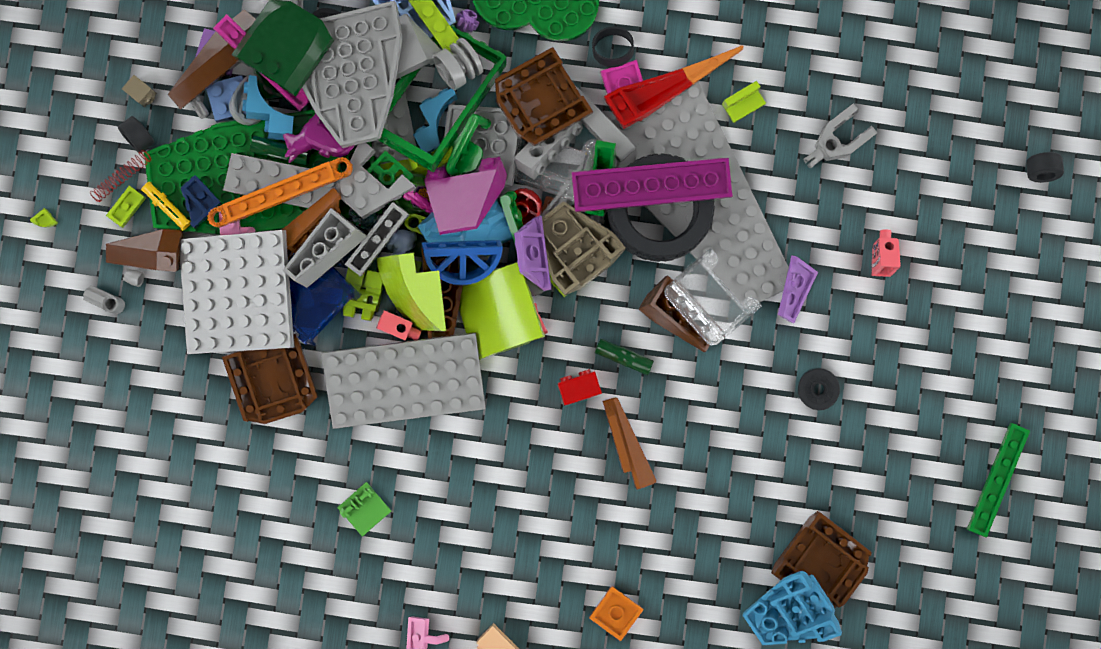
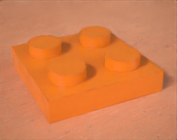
[589,586,644,641]

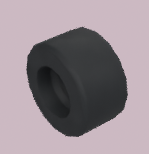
[118,116,154,153]
[1026,152,1064,183]

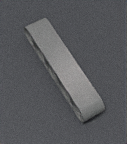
[575,86,635,162]

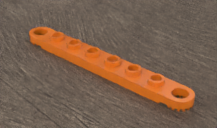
[207,157,353,228]

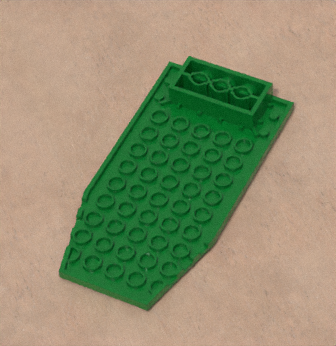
[144,110,384,235]

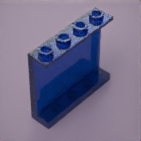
[288,253,362,346]

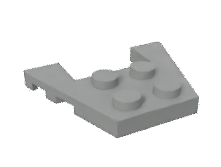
[336,143,416,219]

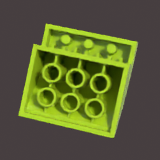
[377,253,446,331]
[459,263,545,360]

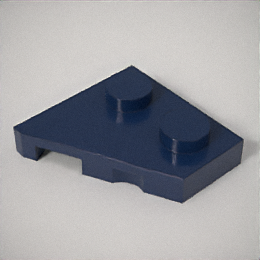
[181,175,223,229]

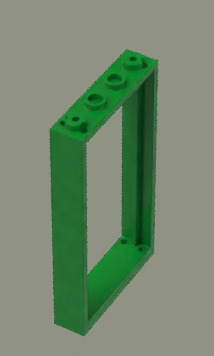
[378,24,507,172]

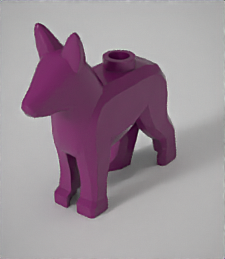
[283,113,355,163]

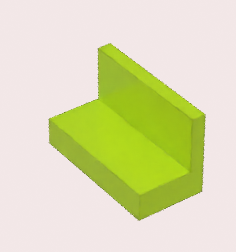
[722,81,766,123]

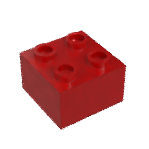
[557,369,602,406]

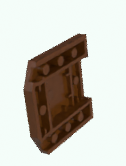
[495,47,593,146]
[222,333,318,424]
[771,511,872,608]

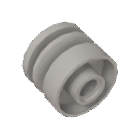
[433,38,483,90]

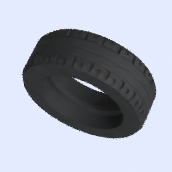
[607,153,715,262]

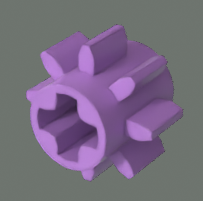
[455,9,479,33]

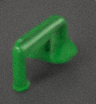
[446,114,491,176]

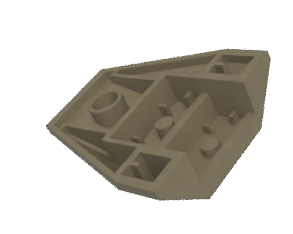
[542,201,626,296]

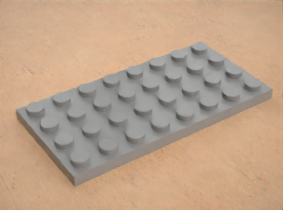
[321,333,486,429]

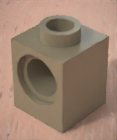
[122,75,157,107]

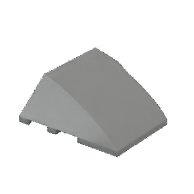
[396,14,441,79]

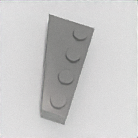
[283,208,368,287]

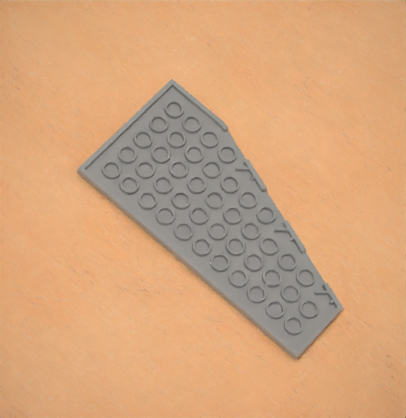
[611,82,789,309]

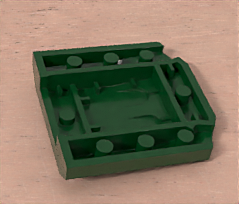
[231,0,334,97]

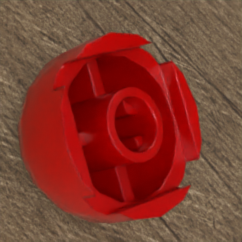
[514,188,542,225]

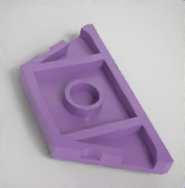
[514,216,551,291]

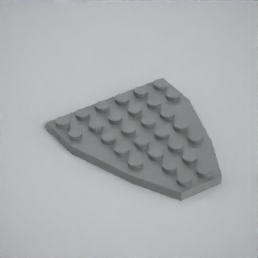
[302,0,403,148]

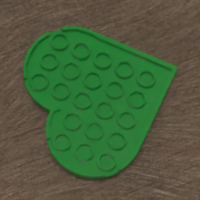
[473,0,599,41]

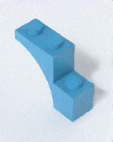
[242,75,293,140]
[413,88,457,154]

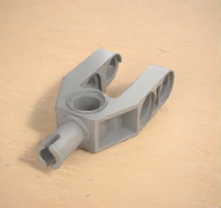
[804,103,878,168]

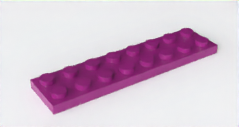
[571,158,733,212]

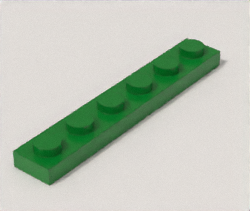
[966,423,1030,538]

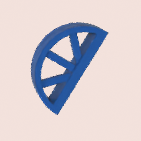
[422,240,503,285]

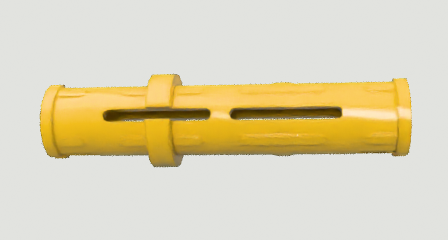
[141,182,191,231]

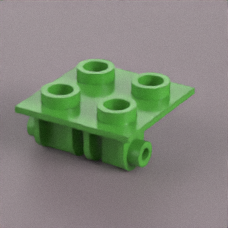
[337,482,391,537]

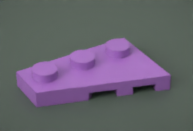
[778,256,818,323]

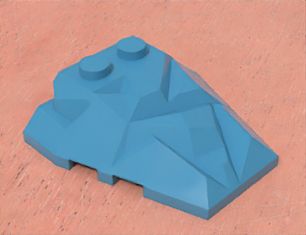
[418,200,513,244]
[743,571,842,645]

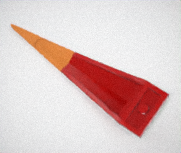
[604,46,744,129]

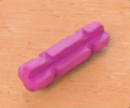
[402,191,433,214]

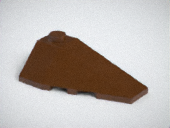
[106,229,183,272]
[639,275,714,352]

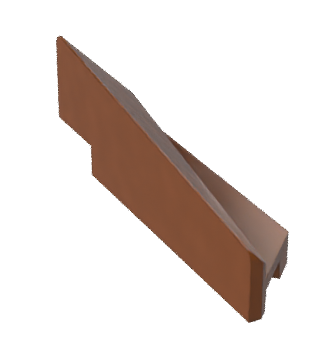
[282,188,341,260]
[602,397,656,490]

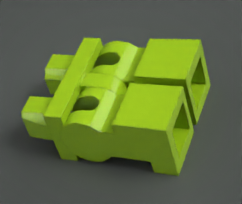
[341,267,384,322]

